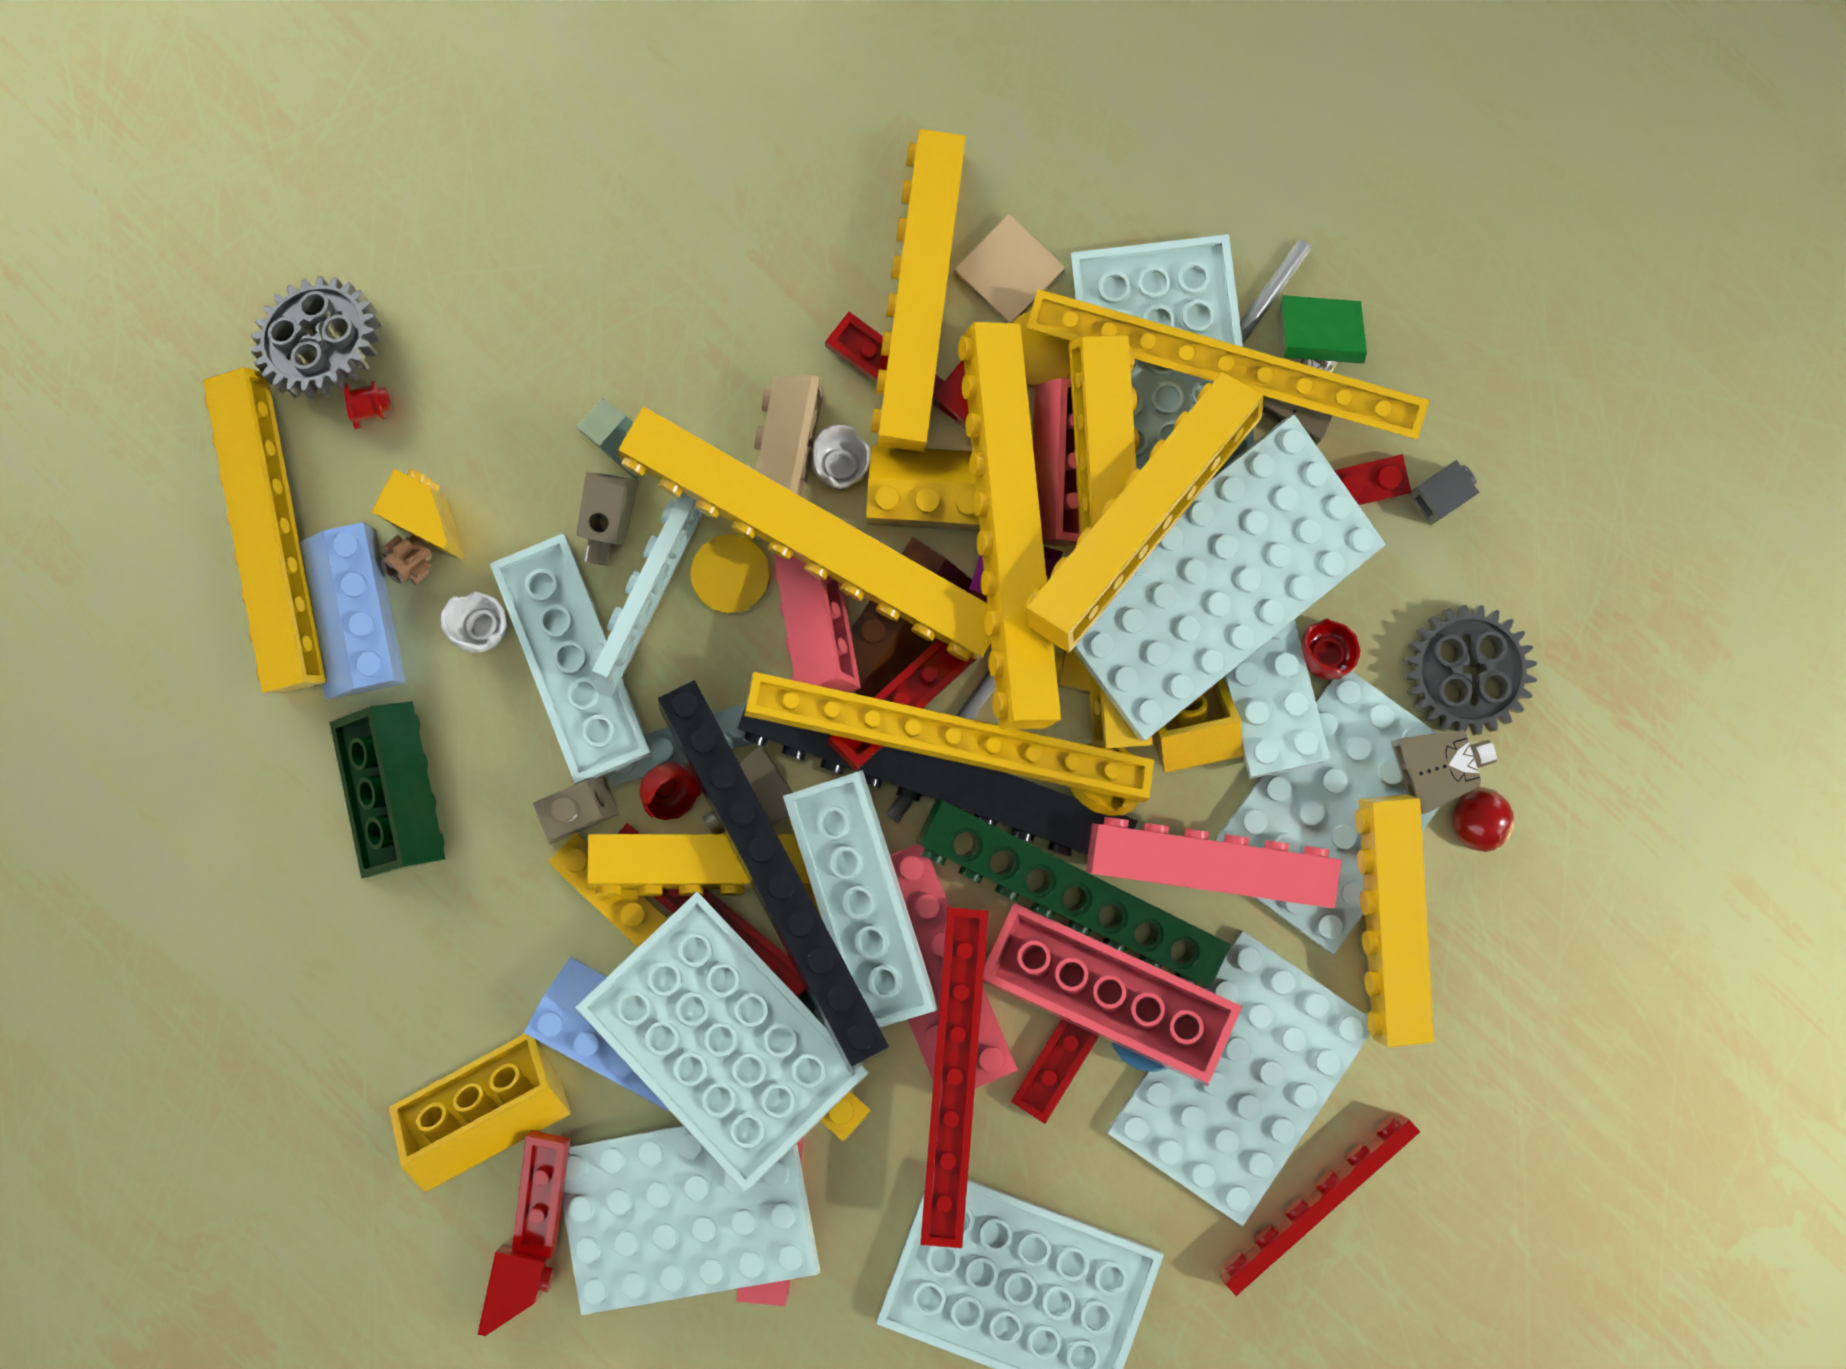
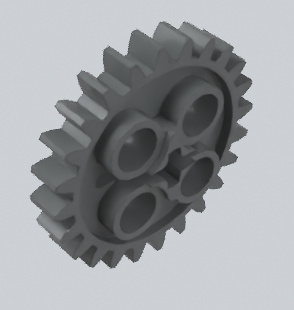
[250,276,381,400]
[1403,605,1537,735]

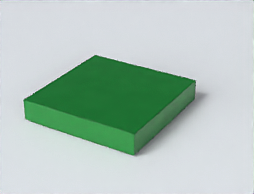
[1280,295,1367,364]

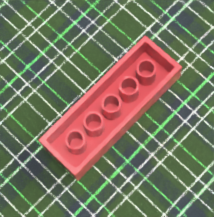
[890,844,1018,1088]
[983,903,1242,1087]

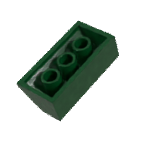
[329,701,446,879]

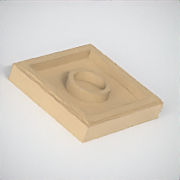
[954,214,1066,323]

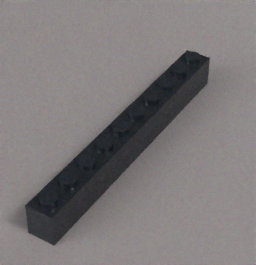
[658,680,889,1072]
[737,706,1138,863]

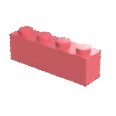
[1033,378,1080,547]
[774,554,861,693]

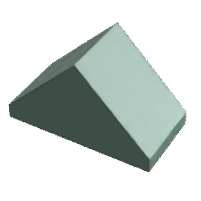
[576,398,639,480]

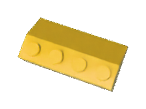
[866,445,980,531]
[389,1034,571,1193]

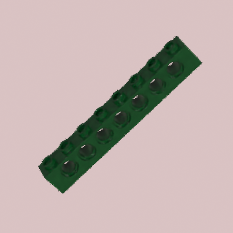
[915,798,1232,988]

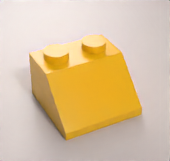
[371,468,465,560]
[1153,678,1243,773]

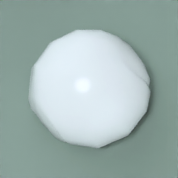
[810,424,870,490]
[441,591,508,653]

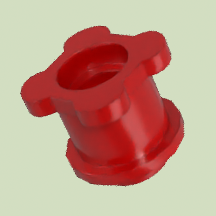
[343,380,392,429]

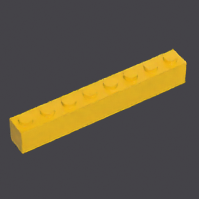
[871,129,966,452]
[203,367,327,693]
[1026,372,1264,653]

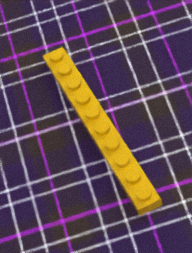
[1026,289,1430,440]
[744,672,1154,803]
[548,833,871,1142]

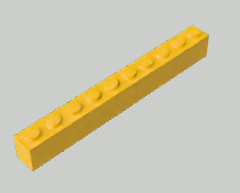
[958,322,1061,730]
[1069,336,1155,749]
[616,406,991,662]

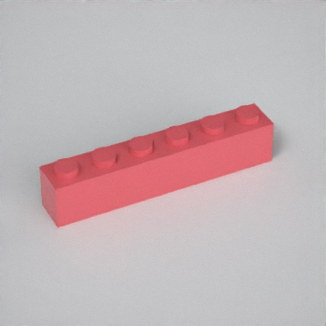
[1085,817,1341,909]

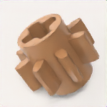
[381,534,432,585]

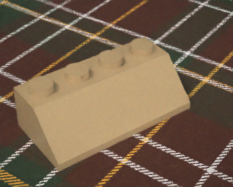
[748,375,823,543]

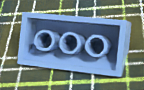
[300,522,406,700]
[523,957,669,1111]

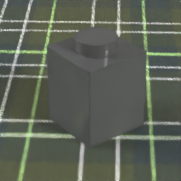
[1409,460,1480,525]

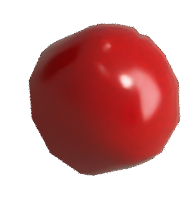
[1301,618,1361,680]
[639,762,701,820]
[1452,787,1515,852]

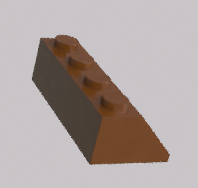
[850,536,972,698]

